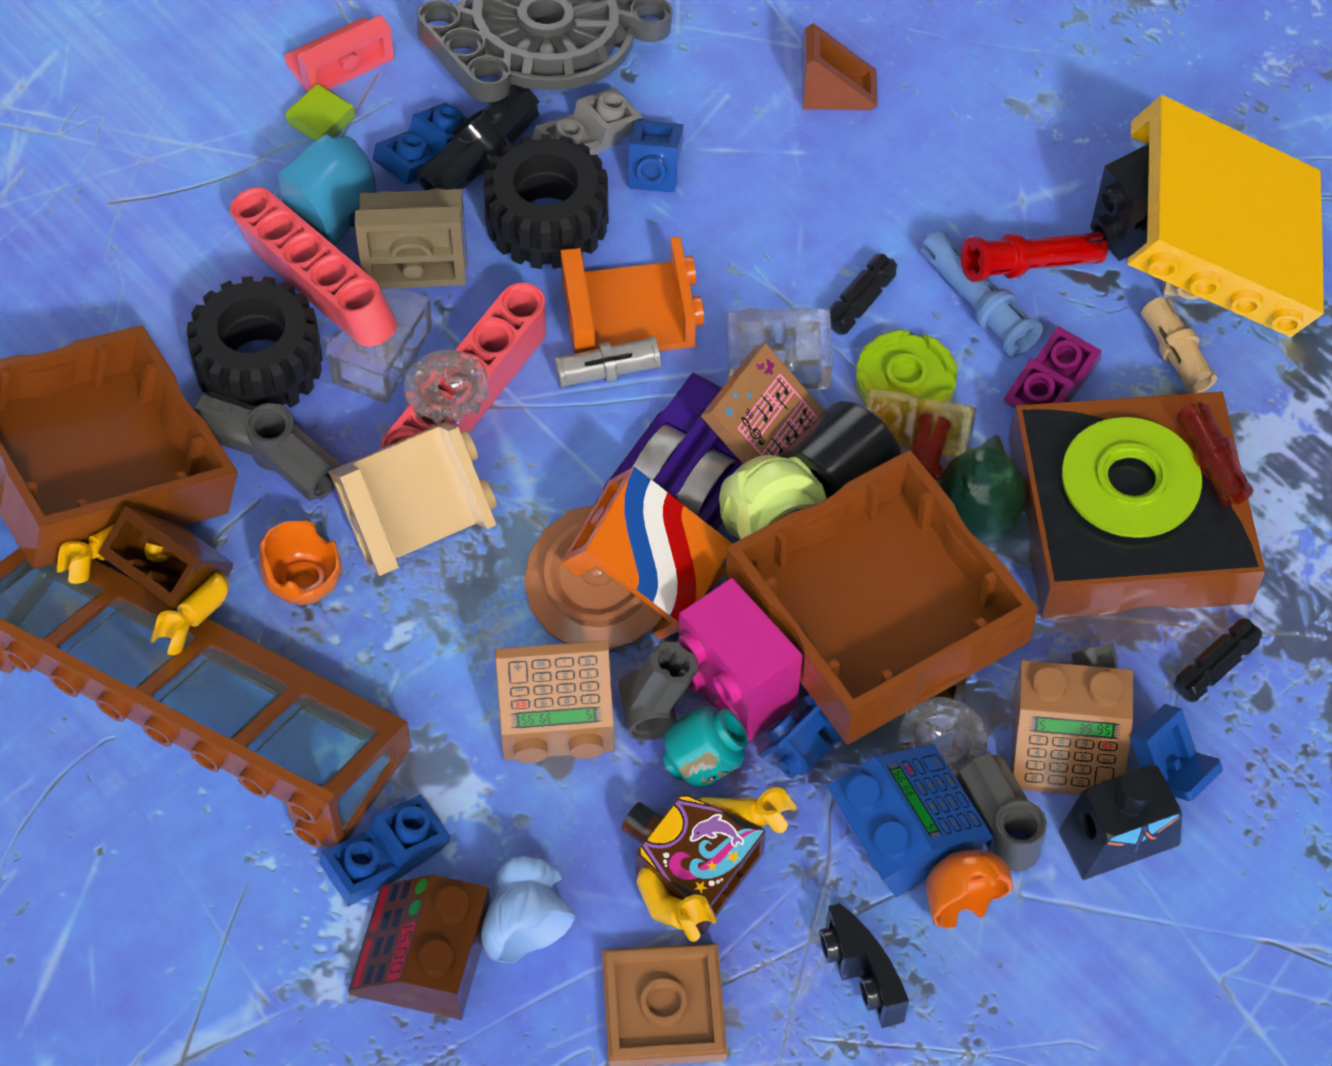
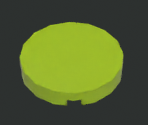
[855,330,957,424]

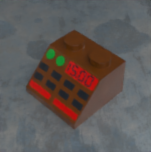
[348,875,490,1020]

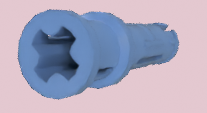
[920,230,1043,357]

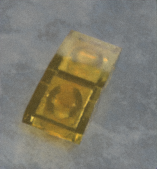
[865,388,977,460]

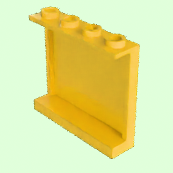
[1127,94,1324,337]

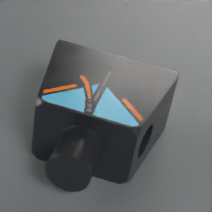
[1059,765,1182,880]

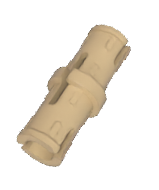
[1141,296,1218,394]

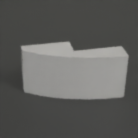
[532,88,643,155]

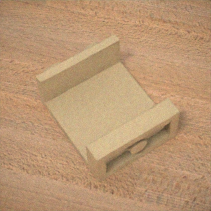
[329,422,497,576]

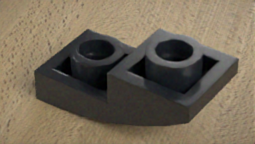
[819,903,909,1028]

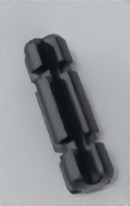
[824,253,897,335]
[1173,618,1263,702]

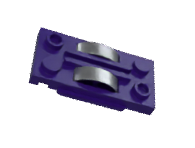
[595,372,742,531]

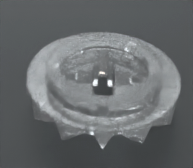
[404,350,488,425]
[899,697,988,779]

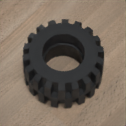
[483,134,609,269]
[187,276,323,408]

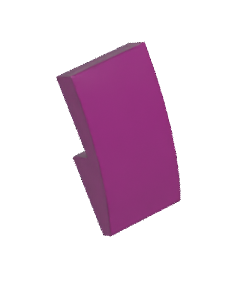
[1004,326,1102,409]

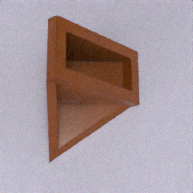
[802,23,877,110]

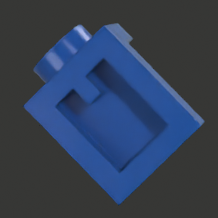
[627,120,684,192]

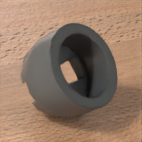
[1071,643,1118,668]

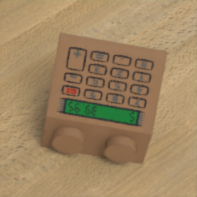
[495,640,614,763]
[1011,660,1133,795]

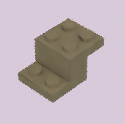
[355,188,468,289]

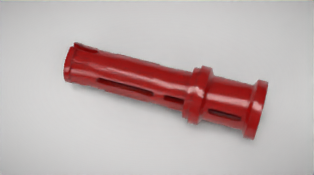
[961,232,1108,282]

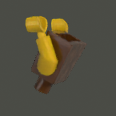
[57,506,233,655]

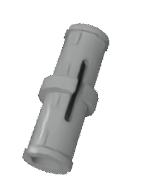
[554,336,661,389]

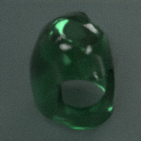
[938,435,1026,542]

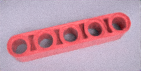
[230,187,397,347]
[381,283,546,449]

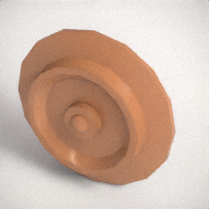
[524,504,663,650]

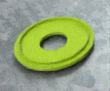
[1062,417,1202,538]

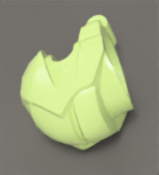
[719,455,827,539]

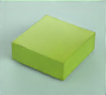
[285,83,355,141]

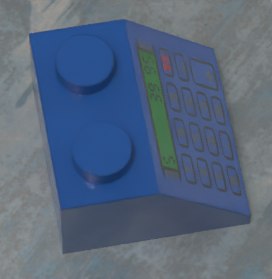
[827,744,993,898]

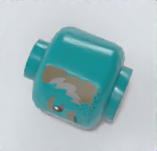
[663,704,748,788]

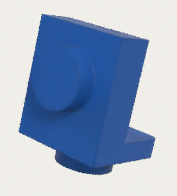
[1130,704,1223,801]

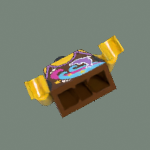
[621,787,797,942]

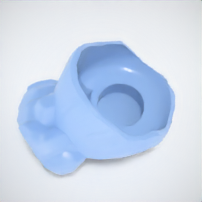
[481,855,575,964]

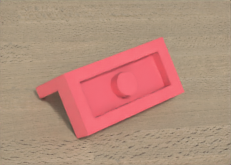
[285,15,394,92]

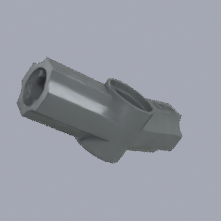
[194,391,342,501]

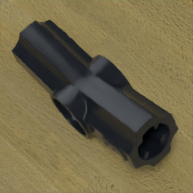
[415,84,540,191]

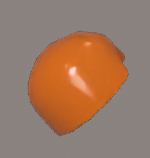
[259,520,342,605]
[926,849,1014,929]

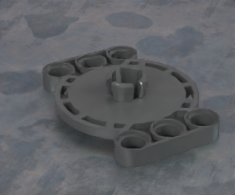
[417,0,672,103]

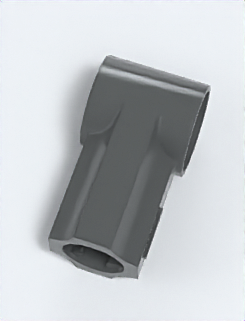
[618,642,698,741]
[957,752,1047,872]

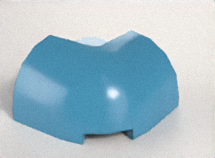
[278,134,377,244]

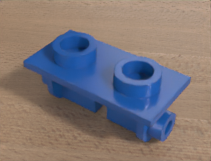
[758,692,841,779]

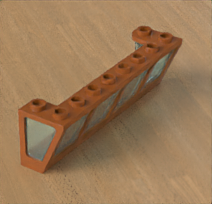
[0,548,412,848]

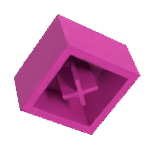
[677,578,803,742]

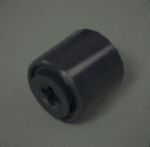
[779,401,901,498]

